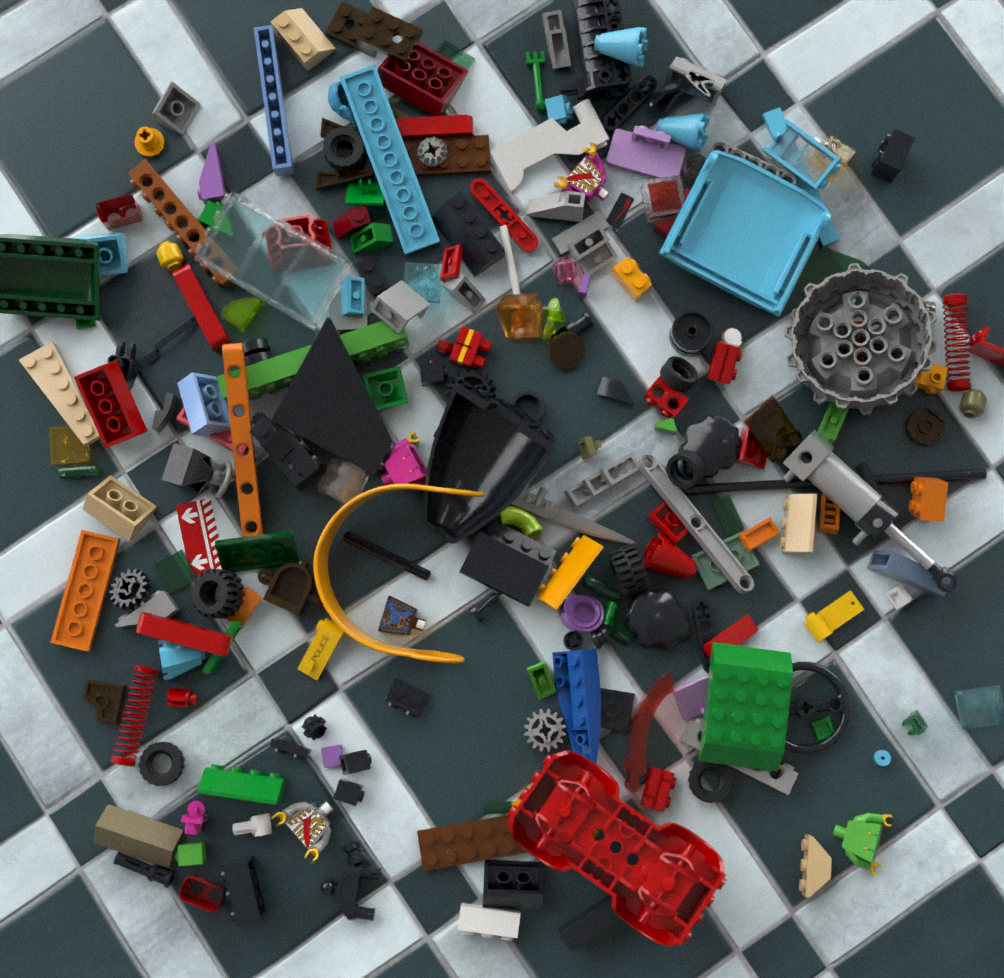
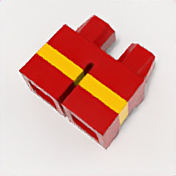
[449,326,492,370]

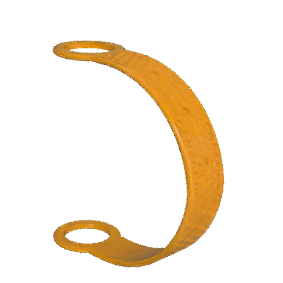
[313,484,484,663]

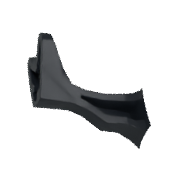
[650,70,715,114]

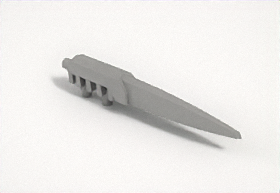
[510,483,637,545]

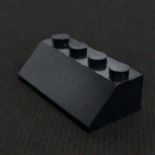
[431,191,505,278]

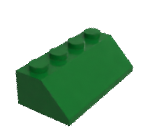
[197,764,286,805]

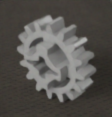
[524,709,566,752]

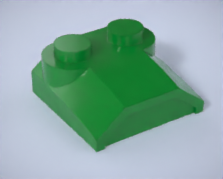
[363,366,408,412]

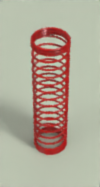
[942,294,972,391]
[110,665,159,767]

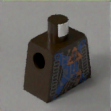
[378,596,426,636]

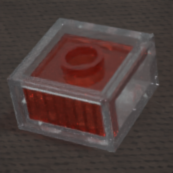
[640,175,685,223]

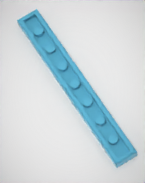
[762,107,840,248]

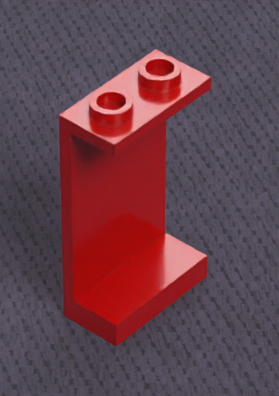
[968,326,1004,367]

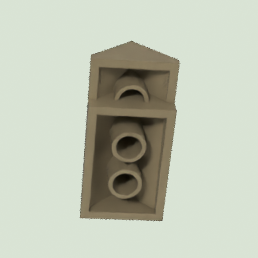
[93,804,184,868]

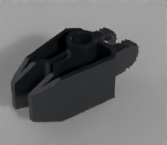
[108,341,141,390]

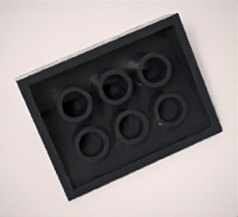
[459,520,557,607]

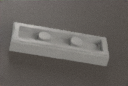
[552,210,609,256]

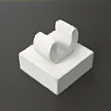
[885,584,913,610]

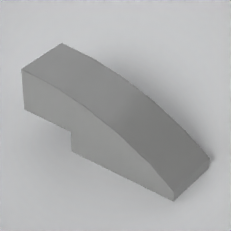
[542,10,571,69]

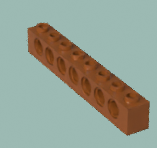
[128,159,243,289]

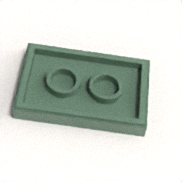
[691,531,760,591]

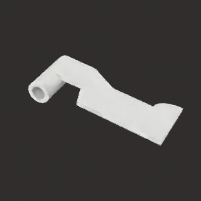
[490,99,609,191]

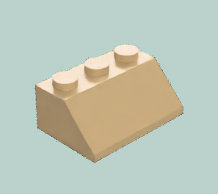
[271,8,336,72]
[82,475,157,541]
[779,494,817,556]

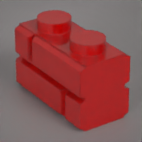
[707,341,742,384]
[640,766,677,812]

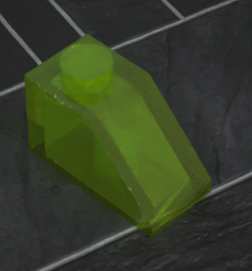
[221,296,264,333]

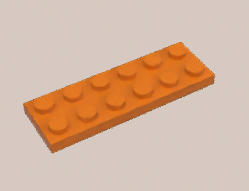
[50,530,121,652]

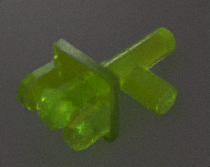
[541,298,565,339]

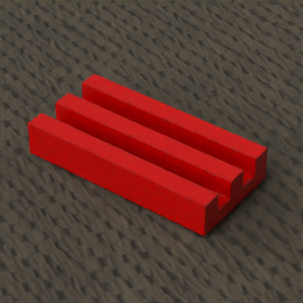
[440,244,463,283]

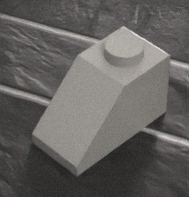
[441,274,486,314]

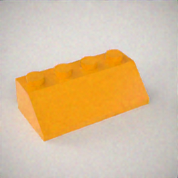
[537,535,603,611]

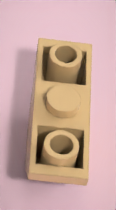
[799,834,832,897]

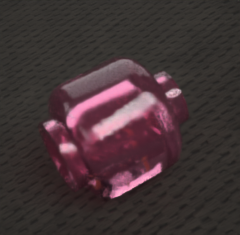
[552,256,578,284]

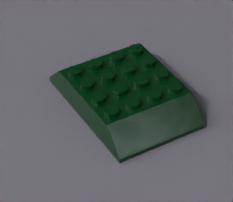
[0,234,100,321]

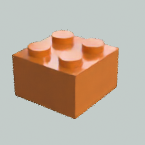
[908,476,948,522]

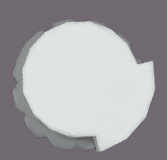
[721,328,742,346]

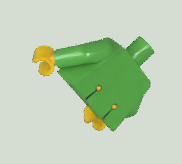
[833,813,893,875]

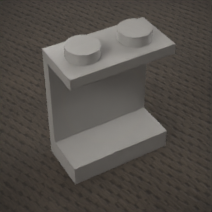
[370,280,430,334]

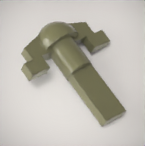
[388,97,409,118]

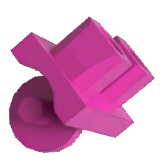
[181,801,209,835]

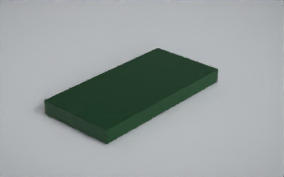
[215,530,300,572]

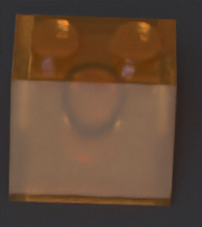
[496,293,543,339]

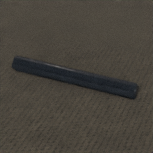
[343,531,431,580]

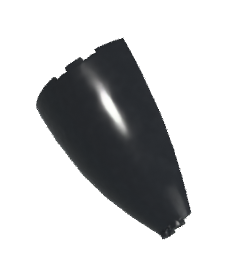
[424,383,558,544]

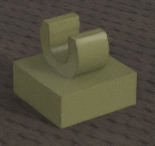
[577,436,602,460]

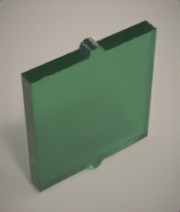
[154,550,198,594]

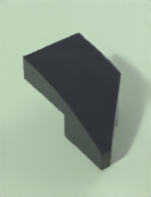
[597,376,634,406]

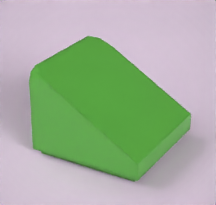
[653,418,677,435]

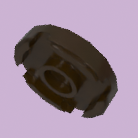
[548,331,586,370]
[906,408,945,446]

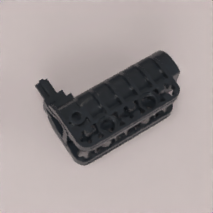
[559,0,632,102]

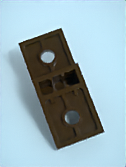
[325,1,423,64]

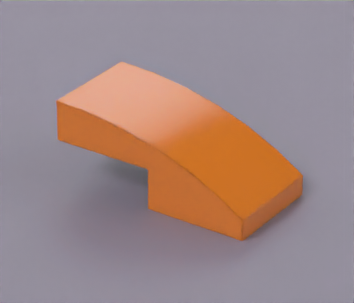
[225,586,263,630]

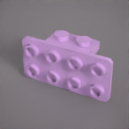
[606,126,686,182]
[673,675,708,721]

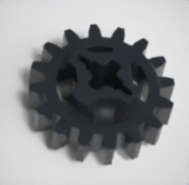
[109,569,152,611]

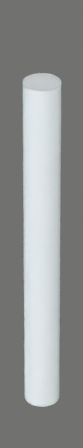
[500,225,522,301]

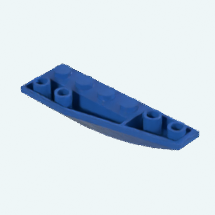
[552,648,601,763]

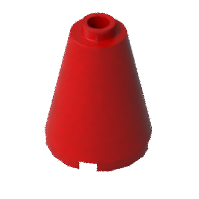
[642,533,697,579]

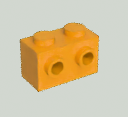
[612,256,652,302]
[915,364,948,394]

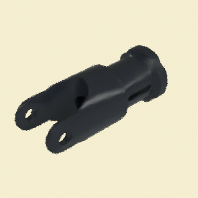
[551,312,594,339]

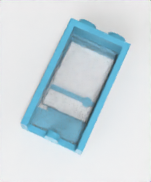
[763,119,842,193]

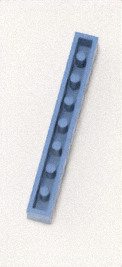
[254,25,294,177]

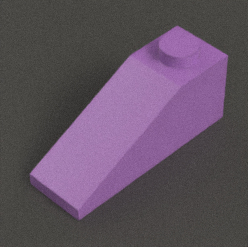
[197,142,228,206]

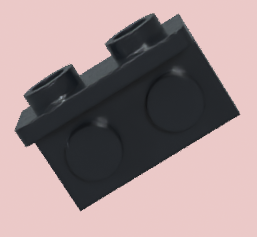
[385,678,430,718]

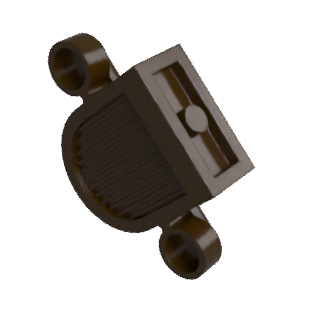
[258,560,324,616]

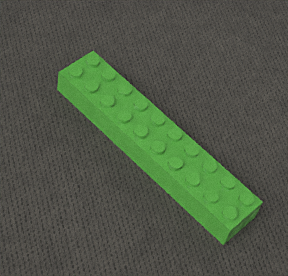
[216,321,409,403]

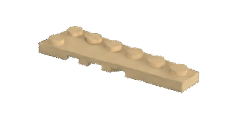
[19,342,101,446]

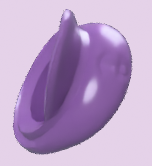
[560,594,604,633]

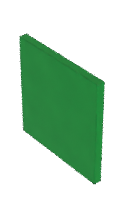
[345,179,384,206]

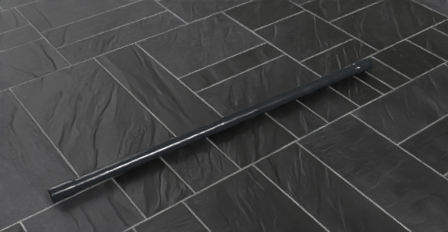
[680,468,987,495]

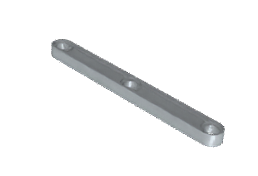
[638,454,754,594]

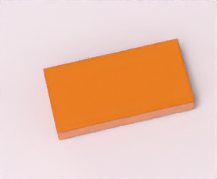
[738,517,780,552]

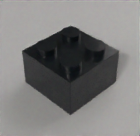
[870,129,916,183]

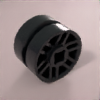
[243,338,273,367]

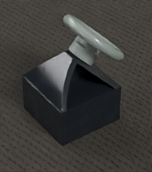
[162,443,233,498]

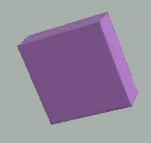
[579,274,590,298]
[321,745,343,768]

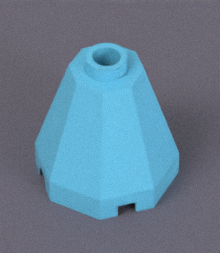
[158,640,205,681]

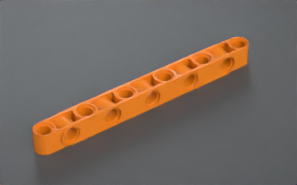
[222,343,263,537]

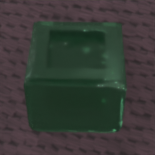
[610,617,634,646]

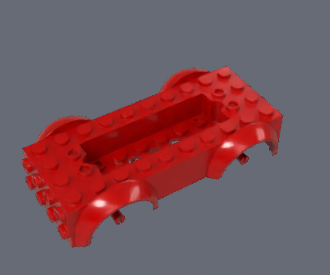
[507,750,727,947]

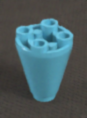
[594,27,648,67]
[656,113,710,152]

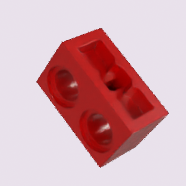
[644,376,690,419]

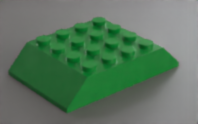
[698,642,793,771]

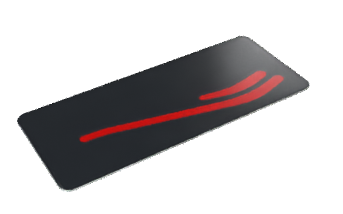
[606,193,634,229]

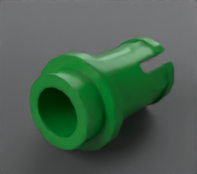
[602,601,620,627]

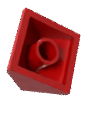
[735,424,767,469]
[646,501,694,544]

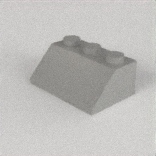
[665,57,727,106]

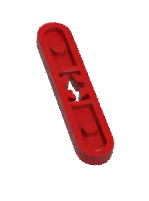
[470,178,538,253]

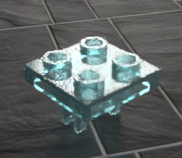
[404,262,442,303]

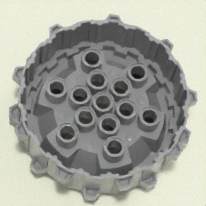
[784,263,937,416]

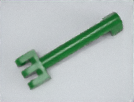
[526,51,547,113]

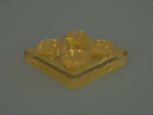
[49,426,91,466]

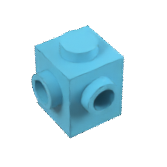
[545,95,573,125]

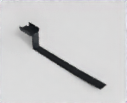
[144,316,197,364]

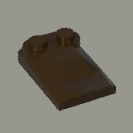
[744,396,802,463]

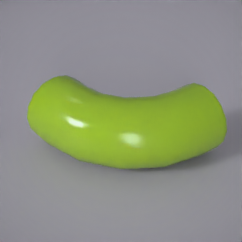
[494,506,544,539]

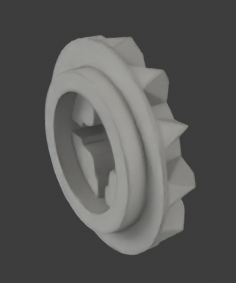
[417,136,447,166]

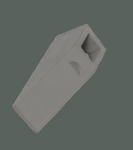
[526,191,585,222]
[115,590,180,628]

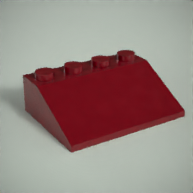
[377,39,469,116]

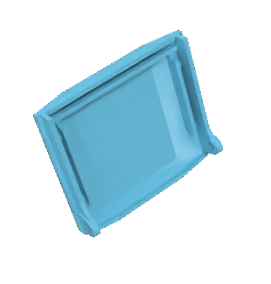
[659,150,831,317]

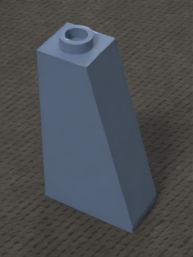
[867,550,951,597]

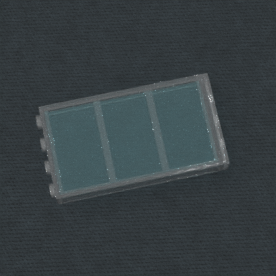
[194,191,354,331]

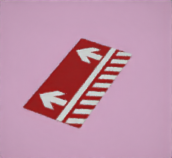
[176,498,222,579]

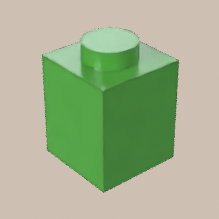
[175,842,206,866]

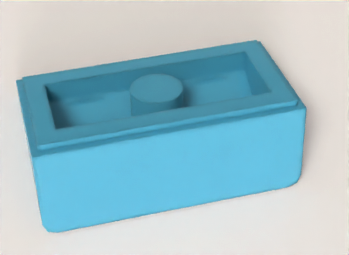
[341,276,365,316]

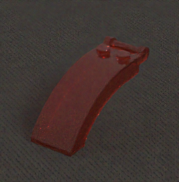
[623,673,673,792]

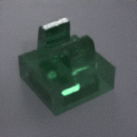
[902,710,928,736]

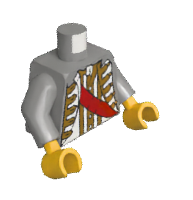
[272,801,334,863]

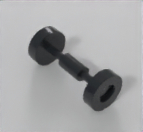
[468,592,502,622]

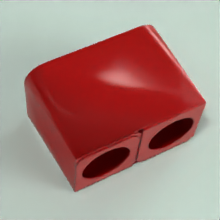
[95,194,143,230]
[179,874,228,913]

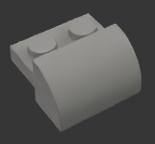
[567,224,618,275]

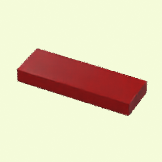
[701,614,759,659]

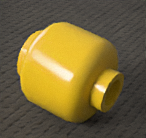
[156,241,184,271]

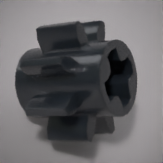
[302,714,327,740]

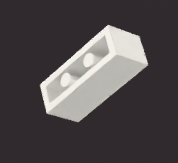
[458,903,521,941]

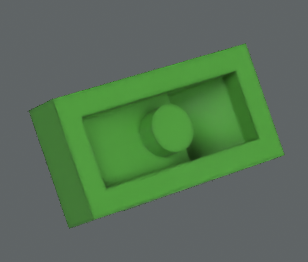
[526,661,556,699]

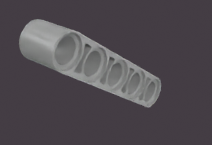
[710,141,796,185]

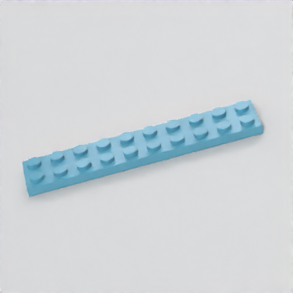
[340,64,440,255]

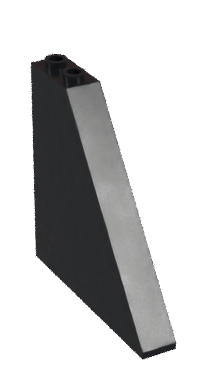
[271,316,393,475]

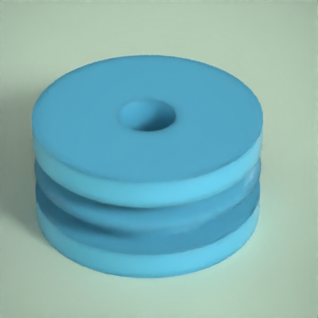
[873,750,891,766]

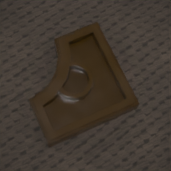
[82,679,126,725]

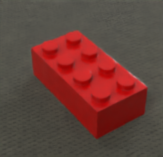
[74,360,148,448]

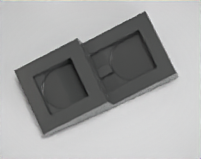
[152,393,178,433]

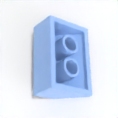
[177,372,231,436]

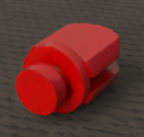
[167,688,198,708]

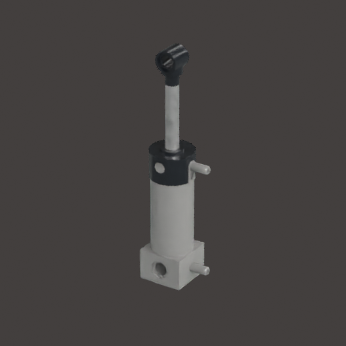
[783,430,958,592]

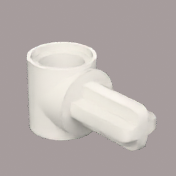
[232,813,272,836]

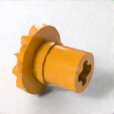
[135,127,165,157]

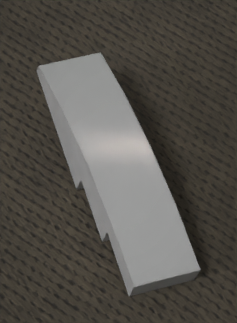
[564,453,639,508]

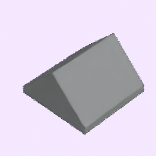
[153,81,201,135]

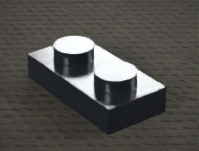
[355,255,391,297]
[269,738,312,760]

